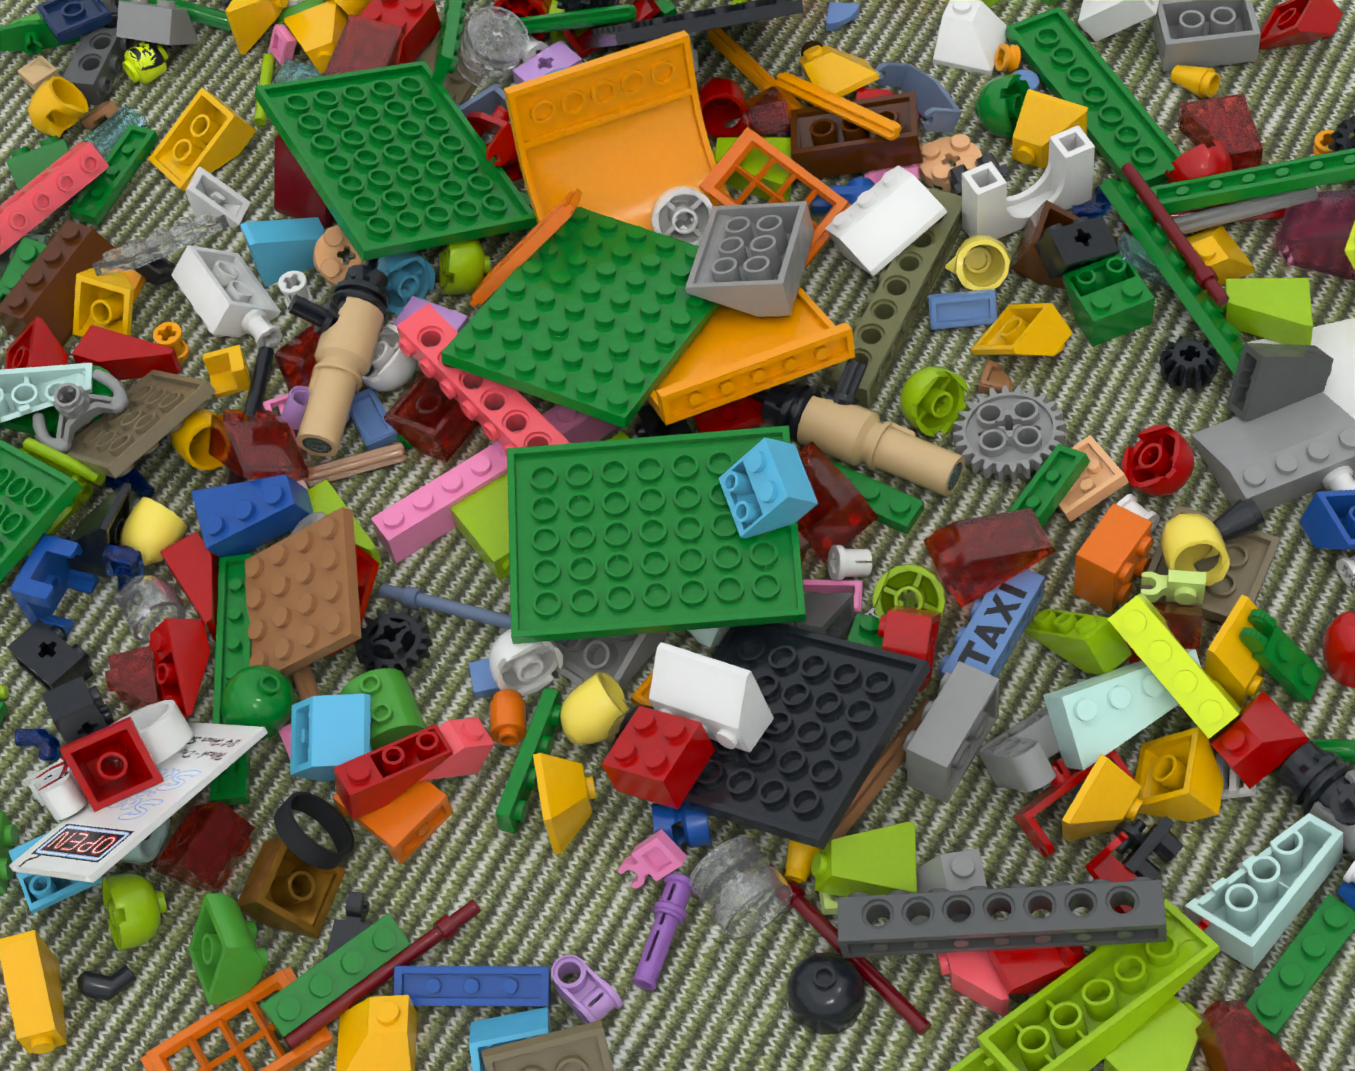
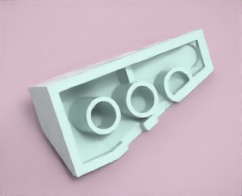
[0,363,93,423]

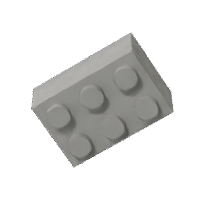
[1153,0,1261,72]
[903,661,1000,804]

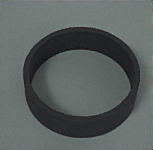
[274,791,354,870]

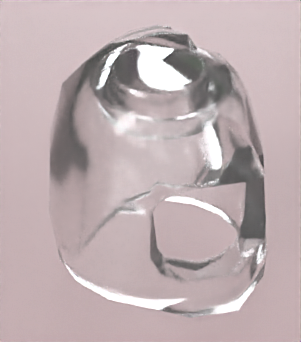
[113,575,185,643]

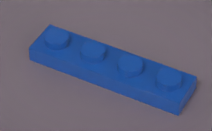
[394,966,551,1006]

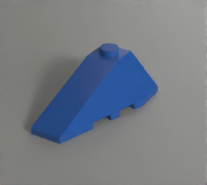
[1299,490,1355,550]

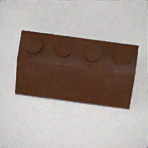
[790,91,923,181]
[0,220,127,347]

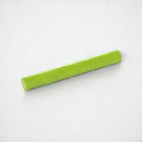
[254,53,275,127]
[23,437,106,485]

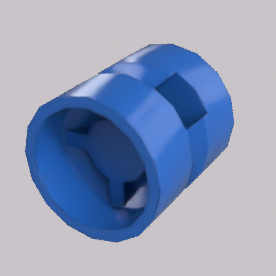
[652,803,711,848]

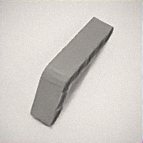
[978,660,1130,792]

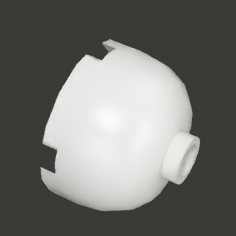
[651,185,713,246]
[362,324,418,392]
[489,629,563,696]

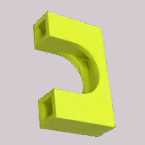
[1108,593,1241,739]

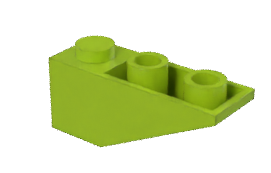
[1024,608,1132,675]

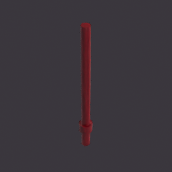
[1121,162,1229,306]
[760,863,931,1036]
[283,899,481,1050]

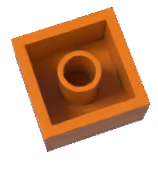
[1073,503,1154,613]

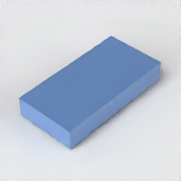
[928,289,997,330]
[349,388,398,451]

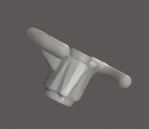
[32,369,129,453]

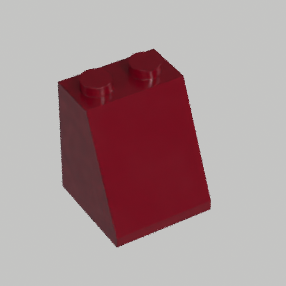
[274,134,334,229]

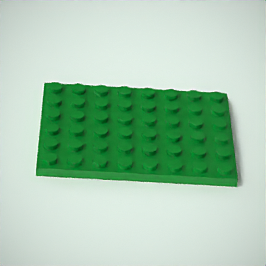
[254,61,537,261]
[441,206,721,428]
[507,425,806,644]

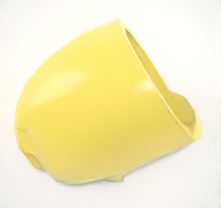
[945,235,1011,291]
[120,497,188,566]
[1161,514,1230,586]
[560,672,629,745]

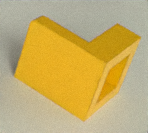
[202,344,251,398]

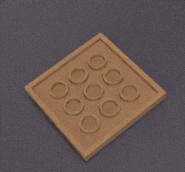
[245,507,362,676]

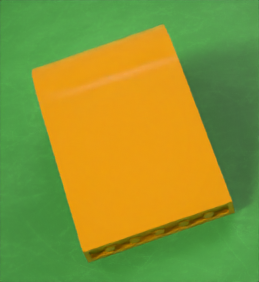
[504,30,855,426]

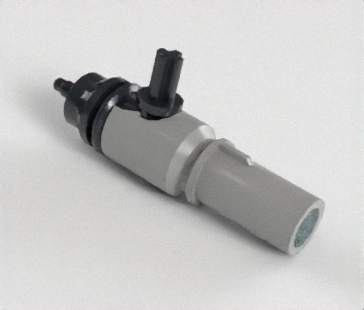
[1277,741,1355,859]

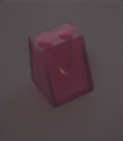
[1276,189,1355,281]

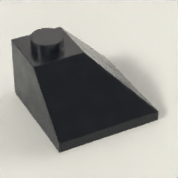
[66,482,132,578]

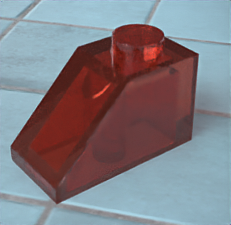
[741,86,791,137]
[105,645,163,710]

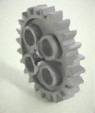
[953,385,1066,482]

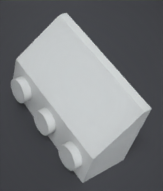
[825,165,947,276]
[171,245,281,338]
[649,642,774,753]

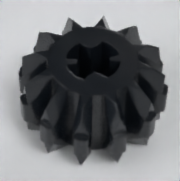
[1159,335,1219,393]

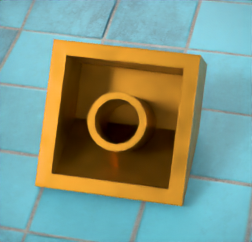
[238,837,346,938]

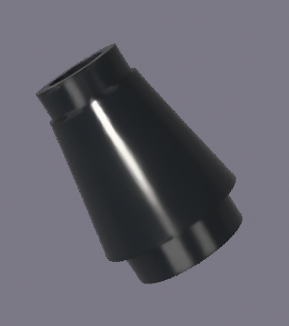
[1213,498,1264,542]

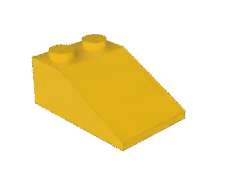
[148,87,257,191]

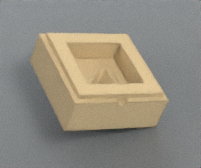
[17,55,60,91]

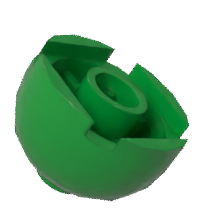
[975,74,1030,138]
[220,665,295,739]

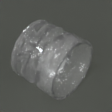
[456,6,529,88]
[689,835,793,940]

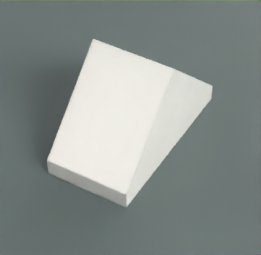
[185,166,251,227]

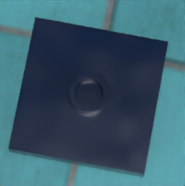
[36,0,114,44]

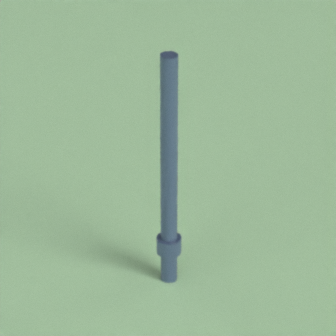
[379,583,570,644]

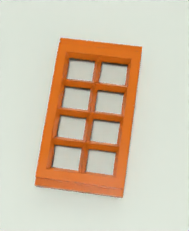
[699,127,851,268]
[469,189,582,308]
[140,966,334,1071]

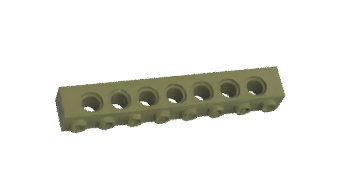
[826,188,963,409]

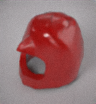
[698,77,748,137]
[1322,611,1355,688]

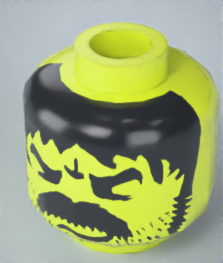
[122,41,168,84]

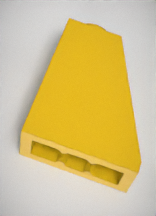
[284,0,351,74]
[0,930,67,1054]

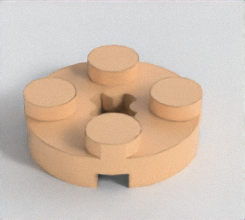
[919,134,982,192]
[313,225,366,287]

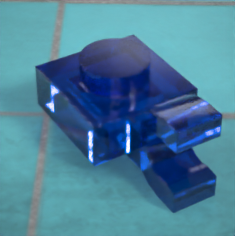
[103,544,145,595]

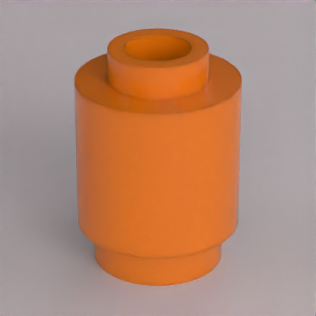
[489,689,527,746]

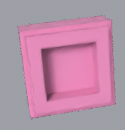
[269,24,297,66]

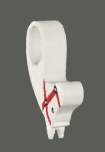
[22,700,193,820]

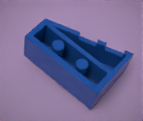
[191,475,314,557]

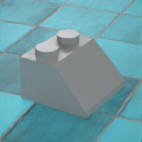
[116,0,198,45]
[911,848,994,924]

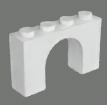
[1078,0,1159,42]
[962,125,1095,239]

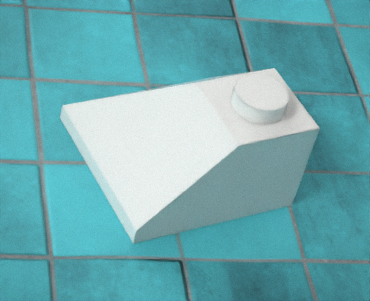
[933,0,1008,76]

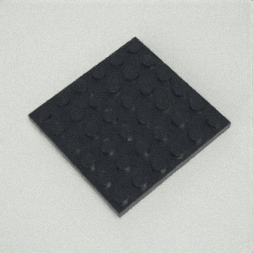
[583,0,804,49]
[681,623,931,850]

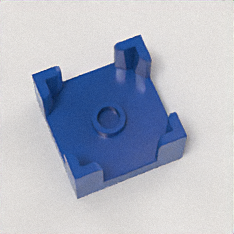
[9,534,99,637]

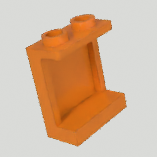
[332,780,453,865]

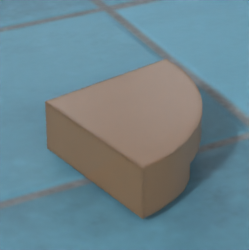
[80,101,119,130]
[978,359,1012,395]

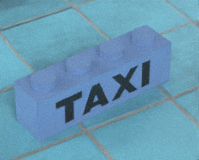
[937,561,1045,680]

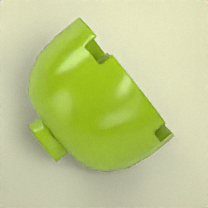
[439,239,490,295]
[900,366,969,437]
[872,563,946,621]
[102,873,167,951]

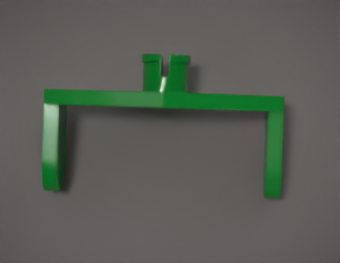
[0,20,80,55]

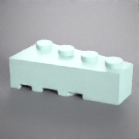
[1043,649,1201,770]
[1184,813,1343,971]

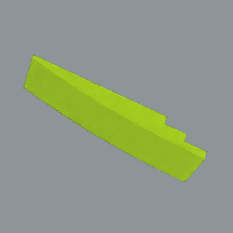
[948,899,1221,1071]

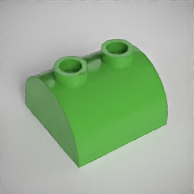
[340,668,426,751]
[188,893,268,1005]

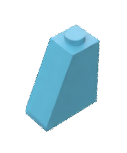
[240,217,330,287]

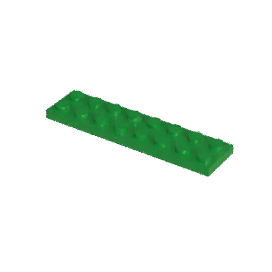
[1005,6,1182,187]

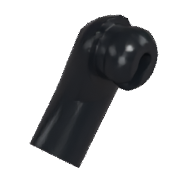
[77,964,137,1001]

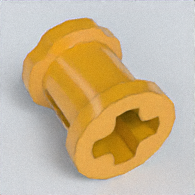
[153,322,190,362]

